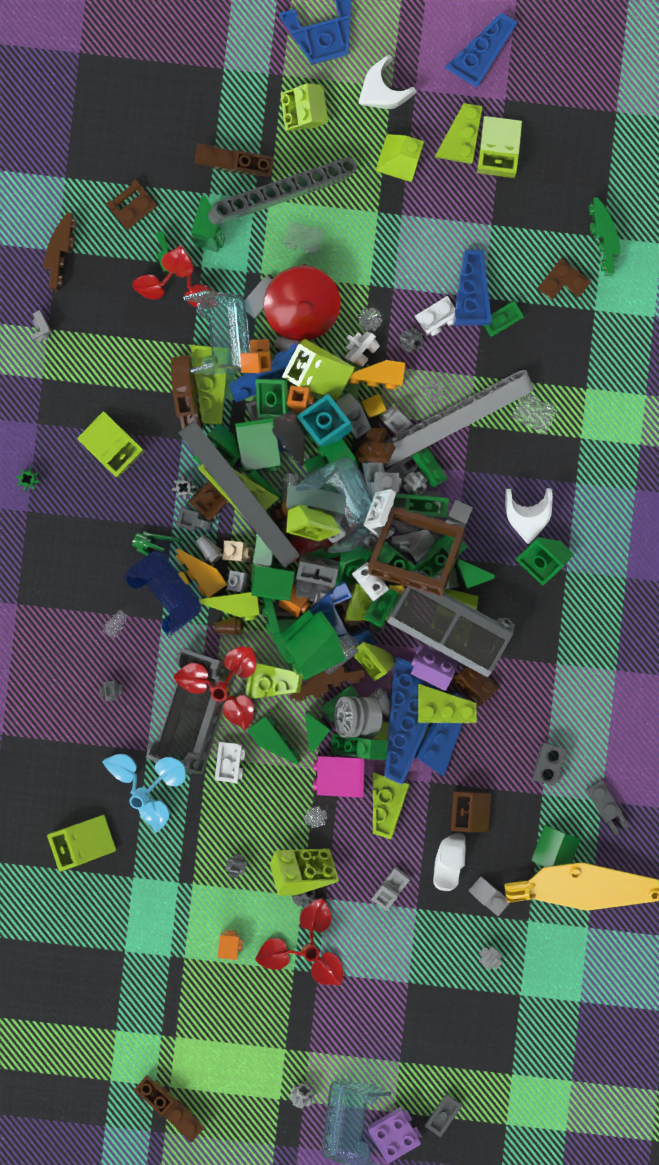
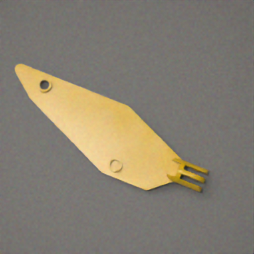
[505,862,659,911]

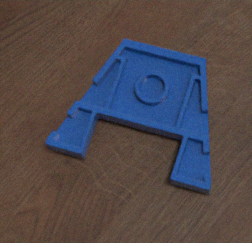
[279,0,351,65]
[299,580,375,647]

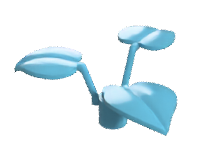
[103,754,186,833]

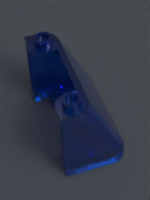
[123,551,201,638]

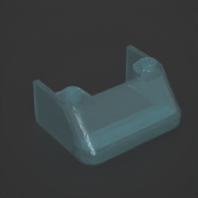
[183,290,250,375]
[296,458,373,553]
[322,1081,391,1165]

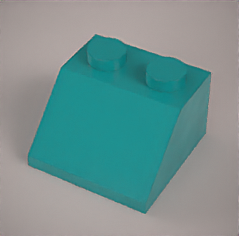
[297,394,353,447]

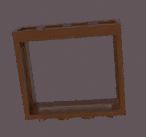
[368,507,465,597]

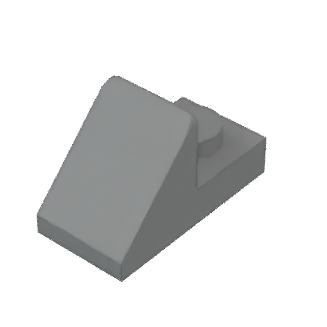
[392,530,435,561]
[468,876,510,916]

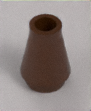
[214,617,243,636]

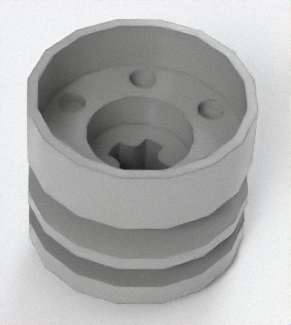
[334,697,382,737]

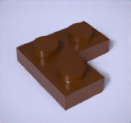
[537,258,591,300]
[355,428,396,463]

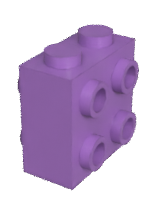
[411,643,459,691]
[368,1107,422,1164]

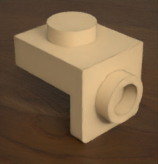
[222,541,254,562]

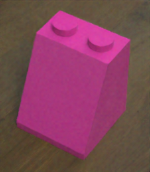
[313,755,364,798]

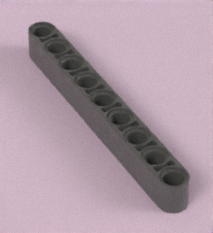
[208,157,357,225]
[178,421,300,568]

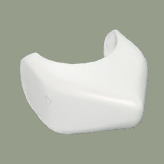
[359,54,416,109]
[505,488,553,544]
[433,833,466,891]

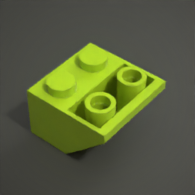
[280,83,328,131]

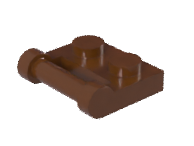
[106,179,157,230]

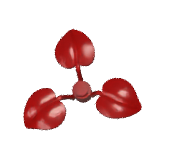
[132,245,219,309]
[173,646,257,730]
[255,899,343,986]

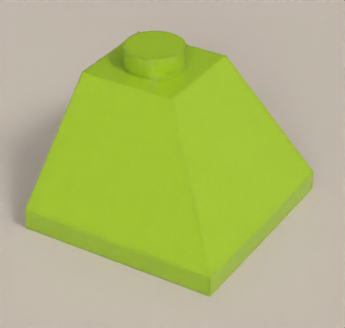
[376,134,424,182]
[350,642,396,681]

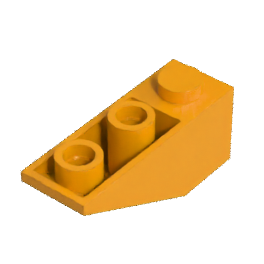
[348,360,405,390]
[176,549,227,598]

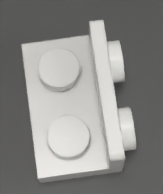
[415,296,455,336]
[364,489,396,534]

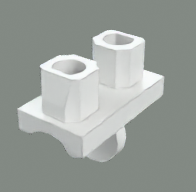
[344,331,380,367]
[352,562,389,602]

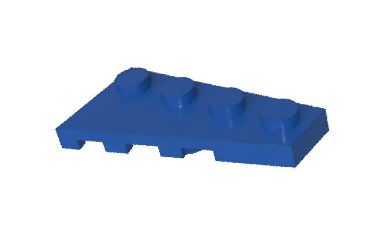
[444,12,517,89]
[453,250,492,326]
[229,342,297,402]
[415,691,466,777]

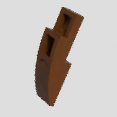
[194,143,274,177]
[43,213,76,291]
[171,355,203,431]
[290,666,365,702]
[134,1075,206,1143]

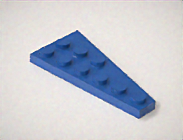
[384,656,443,785]

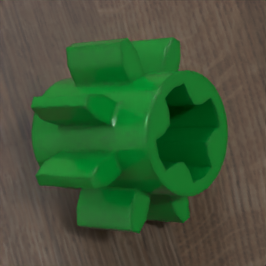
[16,468,40,491]

